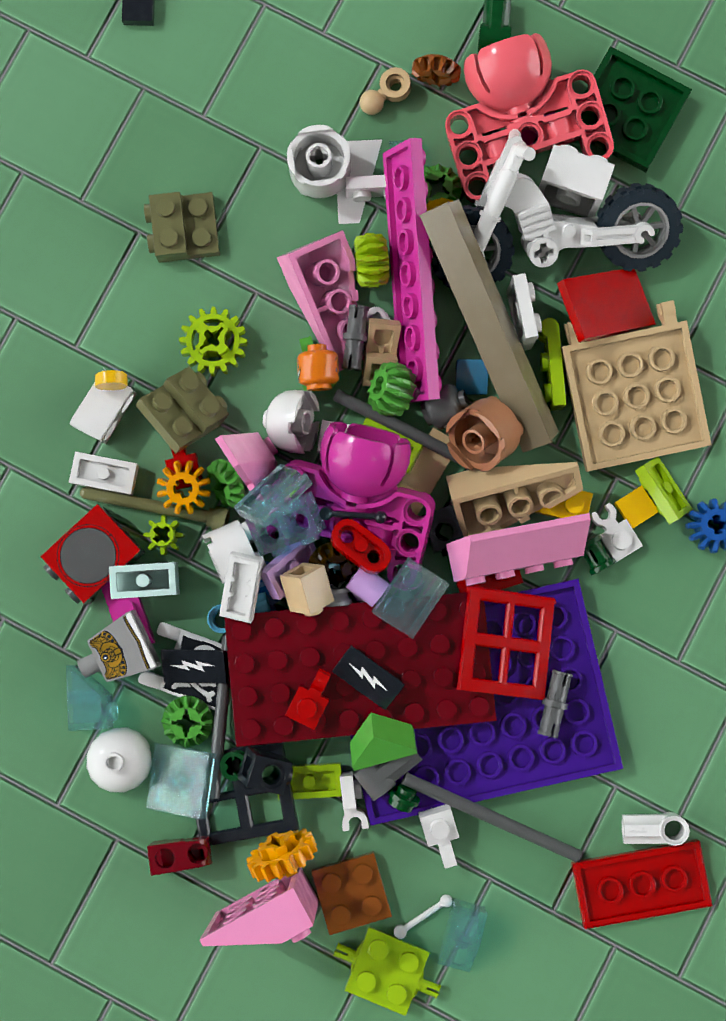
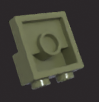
[144,192,220,263]
[136,366,229,453]

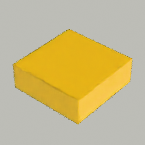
[614,485,658,529]

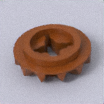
[412,54,461,87]

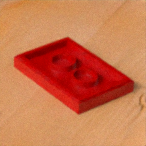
[557,269,656,343]

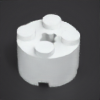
[287,125,351,198]
[202,520,266,583]

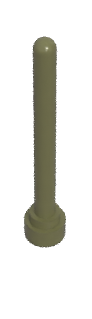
[80,487,230,531]

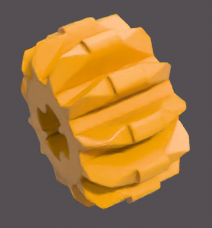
[157,460,211,514]

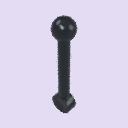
[319,506,387,524]

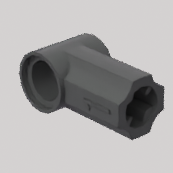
[353,753,422,801]

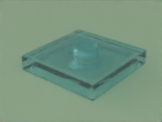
[146,743,215,819]

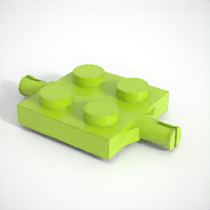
[333,926,441,1016]

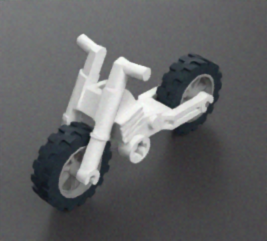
[429,129,683,289]

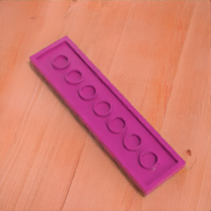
[383,138,442,403]

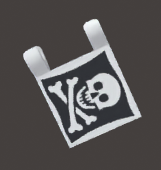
[138,622,222,710]

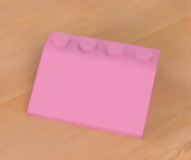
[200,867,319,946]

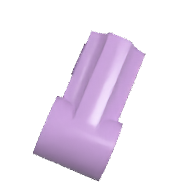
[346,568,389,607]

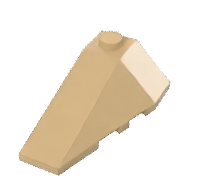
[446,462,583,537]

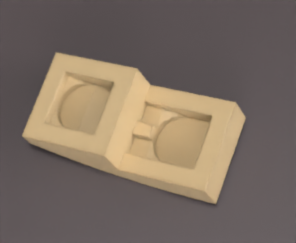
[362,318,401,386]

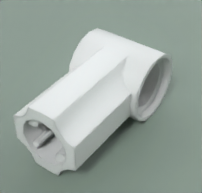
[621,812,690,846]

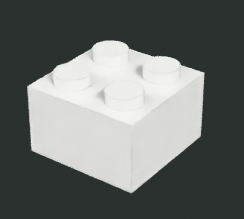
[539,144,615,217]

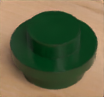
[388,783,420,813]

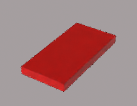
[571,839,713,929]

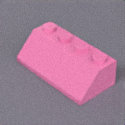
[446,513,591,586]

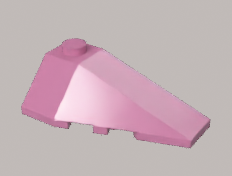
[277,230,364,371]

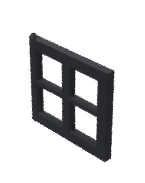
[184,742,300,846]

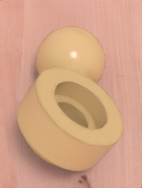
[359,67,411,115]

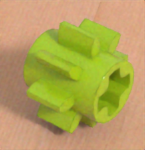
[143,515,185,556]

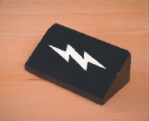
[332,645,405,710]
[161,649,229,684]

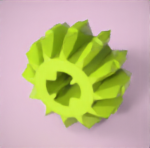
[353,233,390,288]

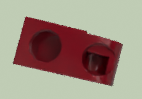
[147,836,212,876]

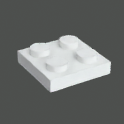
[507,273,542,351]

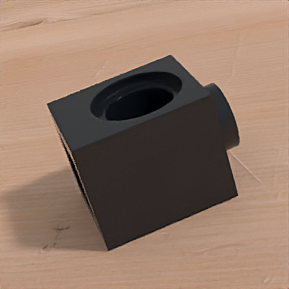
[422,505,464,557]
[237,747,293,795]

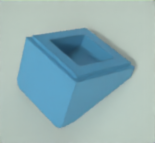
[456,359,488,395]

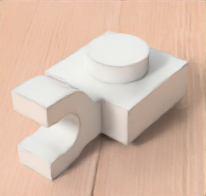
[340,771,369,831]
[418,804,459,869]

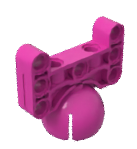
[264,422,436,588]

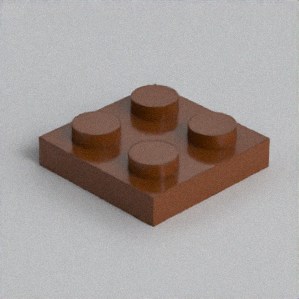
[311,851,392,935]

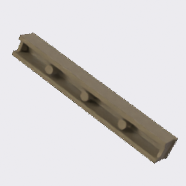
[419,199,559,453]

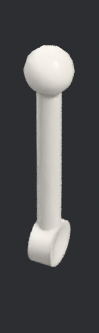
[394,894,453,939]

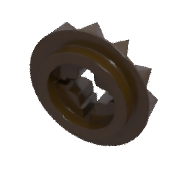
[308,542,358,588]

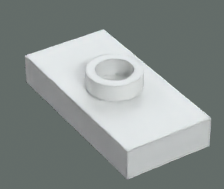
[219,551,264,623]

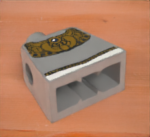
[77,610,162,682]

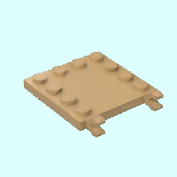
[561,300,711,472]

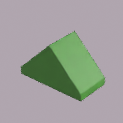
[350,713,417,771]

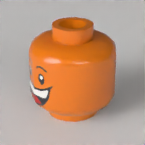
[297,344,339,391]

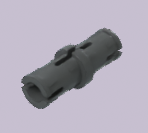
[341,304,369,371]
[537,670,573,739]

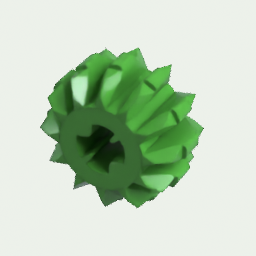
[367,362,417,417]

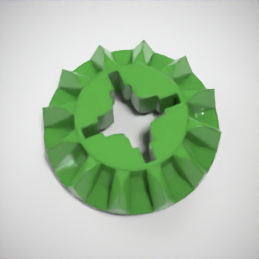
[424,163,462,204]
[207,459,245,508]
[161,696,213,748]

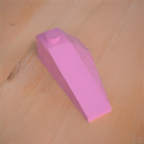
[215,432,278,509]

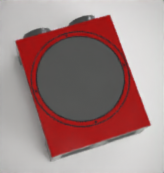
[40,504,146,604]

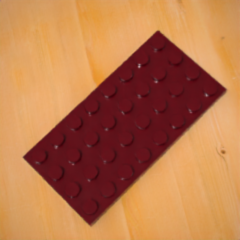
[224,592,497,747]

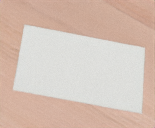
[337,139,383,224]

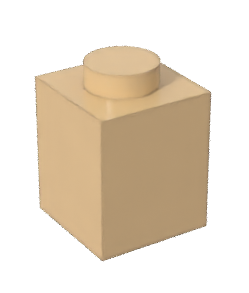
[280,563,334,616]

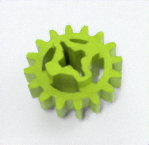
[179,306,248,377]

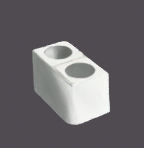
[70,368,137,444]

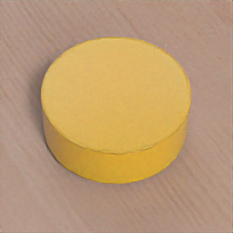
[95,370,128,390]

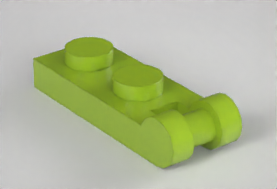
[538,318,566,411]

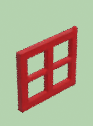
[457,586,556,700]

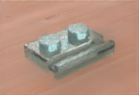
[234,464,313,528]
[372,557,450,639]

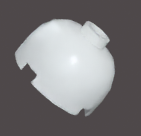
[263,390,319,454]
[86,728,152,792]

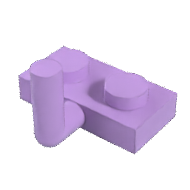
[261,535,316,600]

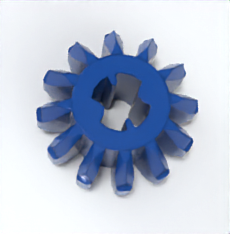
[685,498,726,553]

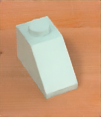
[109,562,180,599]

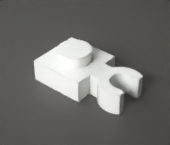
[590,503,643,563]

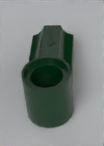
[478,0,511,53]

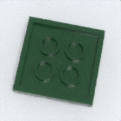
[581,46,692,173]

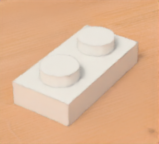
[345,175,386,202]
[69,452,139,496]

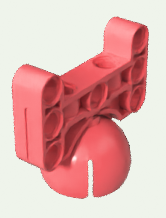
[445,33,614,203]

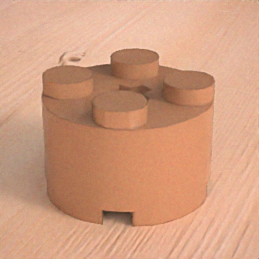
[446,396,524,472]

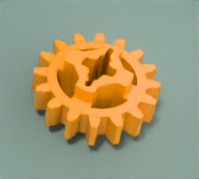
[246,828,318,882]

